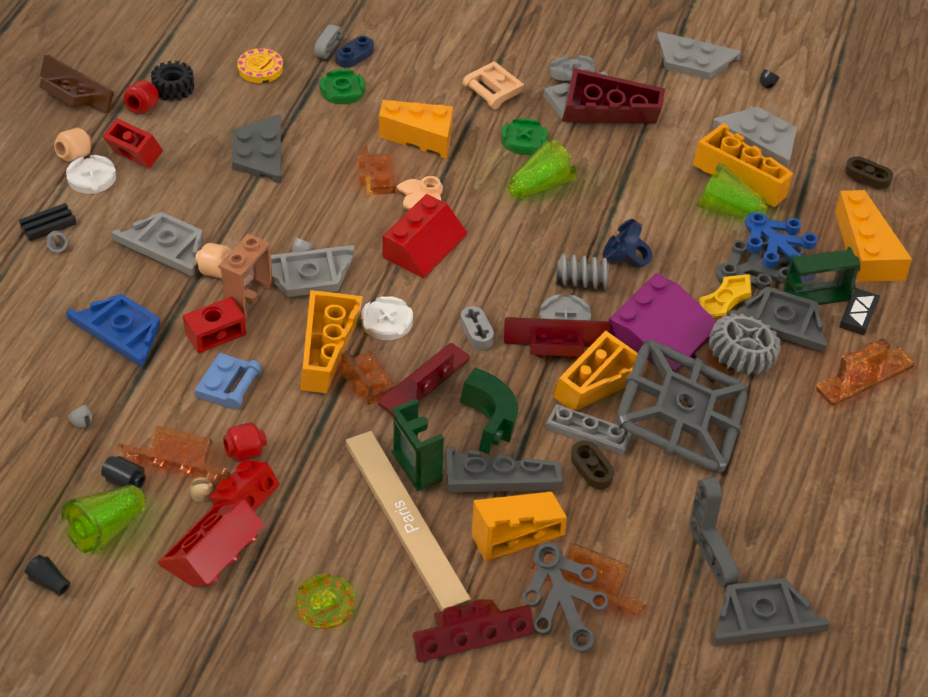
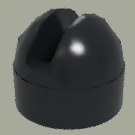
[759,69,780,88]

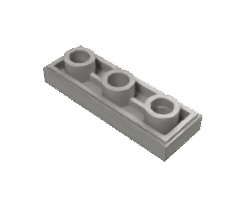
[546,404,633,456]

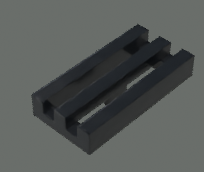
[19,203,77,241]

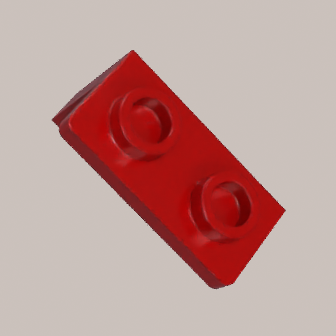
[209,460,280,511]

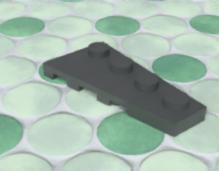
[446,446,563,493]

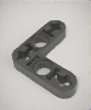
[690,476,739,587]

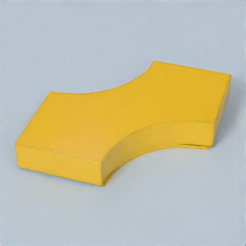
[699,274,752,320]

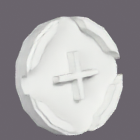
[66,155,116,194]
[361,297,413,340]

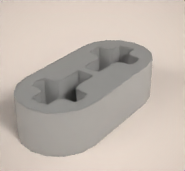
[314,24,342,60]
[460,306,494,350]

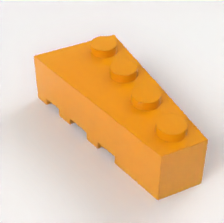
[693,123,793,207]
[835,190,912,282]
[300,290,363,393]

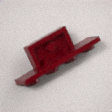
[504,317,611,359]
[378,343,470,417]
[413,599,534,662]

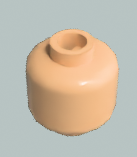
[54,128,92,162]
[195,243,232,278]

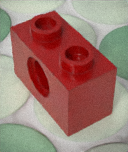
[102,118,163,169]
[183,297,247,354]

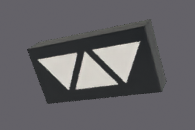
[839,288,880,335]

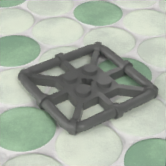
[616,339,748,474]

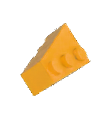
[553,331,649,411]
[472,492,567,562]

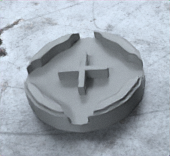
[550,55,595,81]
[539,294,591,321]

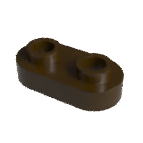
[845,156,893,189]
[571,440,614,489]

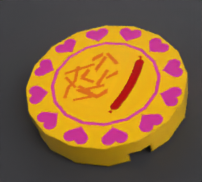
[238,48,283,84]

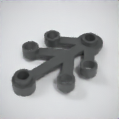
[716,234,806,290]
[523,543,609,653]

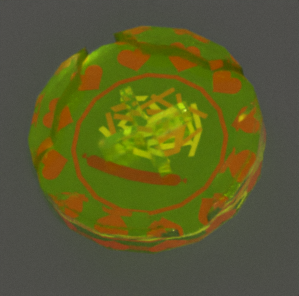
[295,574,355,629]

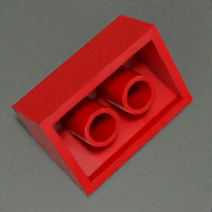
[382,193,467,278]
[157,499,265,587]

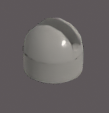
[46,231,67,252]
[292,238,314,252]
[67,404,92,429]

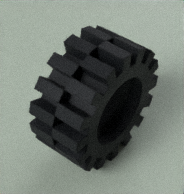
[151,61,194,102]

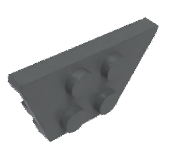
[232,115,281,183]
[728,286,827,352]
[714,578,829,645]

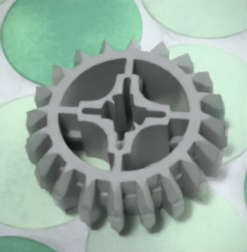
[709,313,781,375]

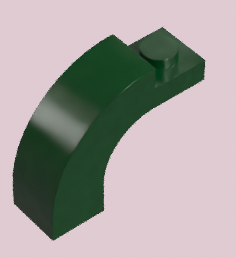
[460,367,518,455]

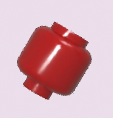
[123,80,159,114]
[223,422,267,462]

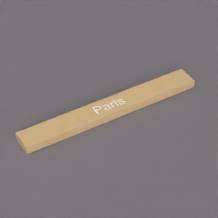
[346,431,471,611]

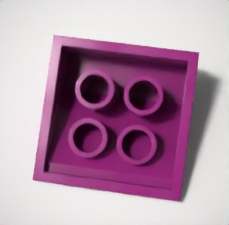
[609,273,717,373]

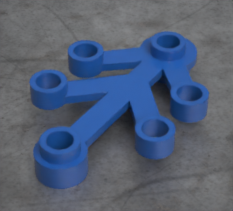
[745,212,818,280]

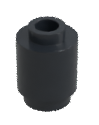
[101,456,146,493]

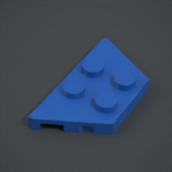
[66,294,160,367]

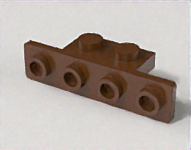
[39,55,114,113]

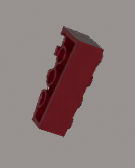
[562,68,665,123]

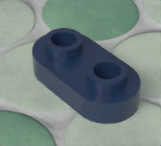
[336,36,374,68]

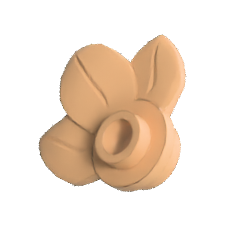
[397,176,443,210]

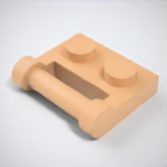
[462,61,524,109]

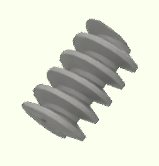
[555,253,609,290]

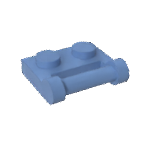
[195,353,263,410]

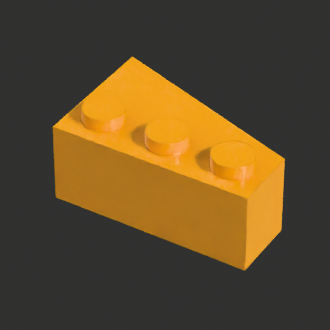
[379,100,453,159]

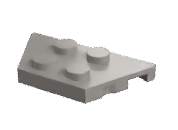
[656,31,741,80]
[712,107,797,167]
[112,212,203,276]
[271,245,355,297]

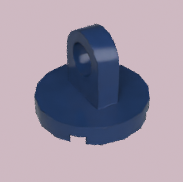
[602,219,652,268]

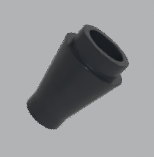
[25,554,71,596]

